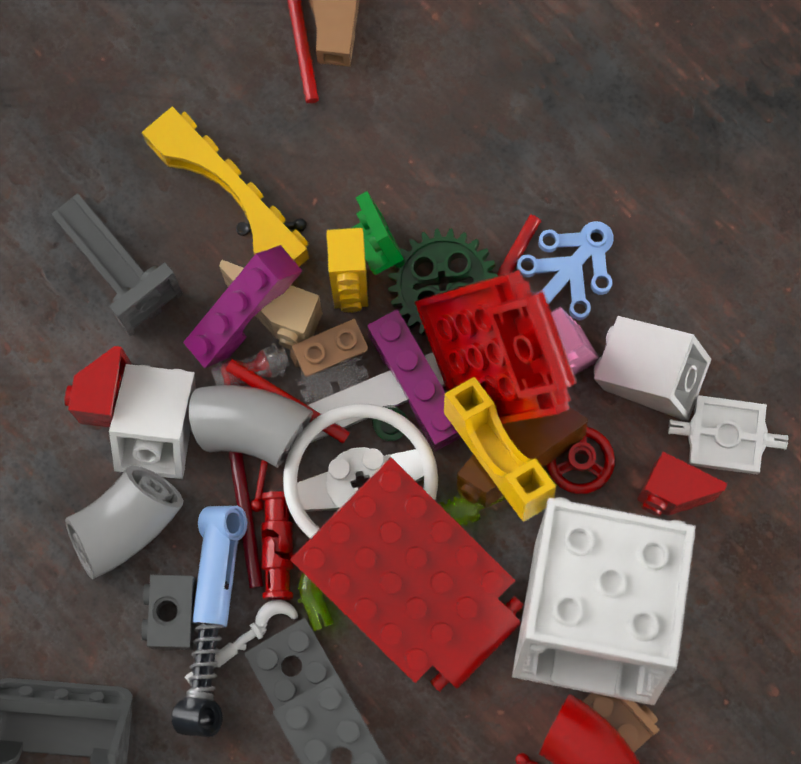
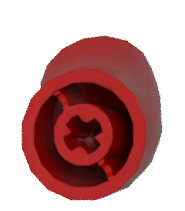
[539,694,640,764]

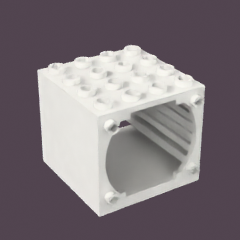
[512,498,695,705]

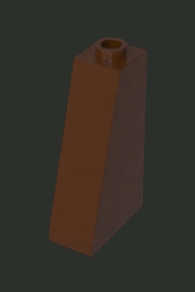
[457,407,588,508]

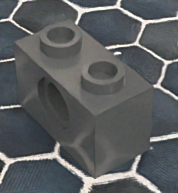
[141,575,197,650]

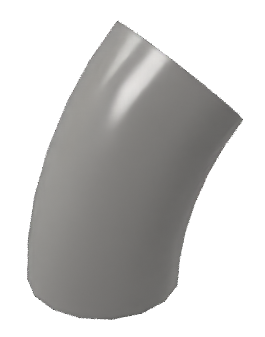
[189,385,313,467]
[65,466,184,579]

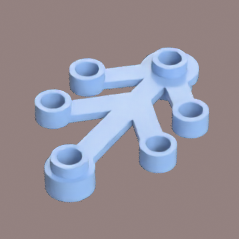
[517,221,614,320]

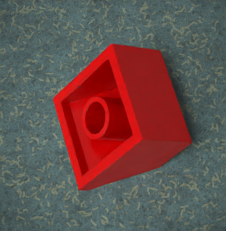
[65,346,131,428]
[637,452,728,517]

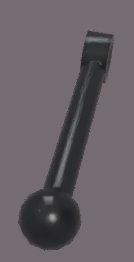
[236,218,307,236]

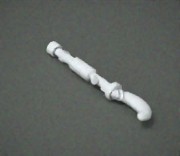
[185,600,298,686]

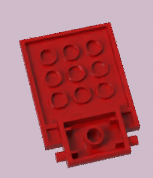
[415,270,577,424]
[290,457,524,692]

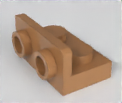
[290,318,368,377]
[583,693,660,752]

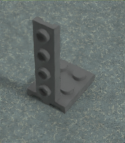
[51,193,183,337]

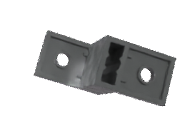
[244,618,388,764]

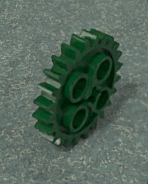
[388,228,498,336]

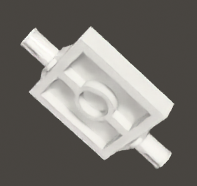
[668,395,788,475]

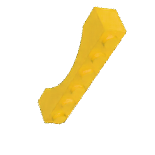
[142,106,309,267]

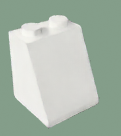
[594,316,712,422]
[109,364,196,479]

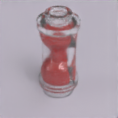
[211,343,290,386]

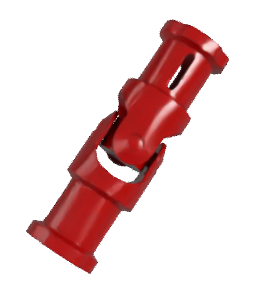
[261,491,293,600]

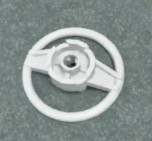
[283,404,438,538]

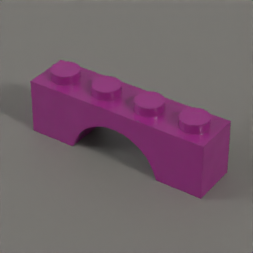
[183,245,303,368]
[367,309,461,452]

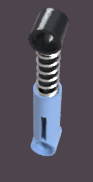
[172,506,247,737]

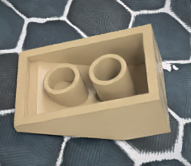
[219,260,322,350]

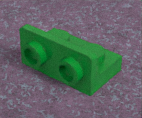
[352,191,404,275]

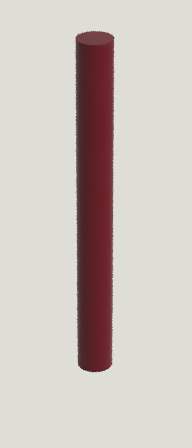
[228,452,263,589]

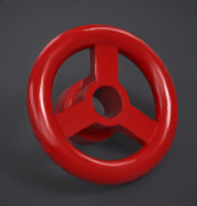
[546,427,615,494]

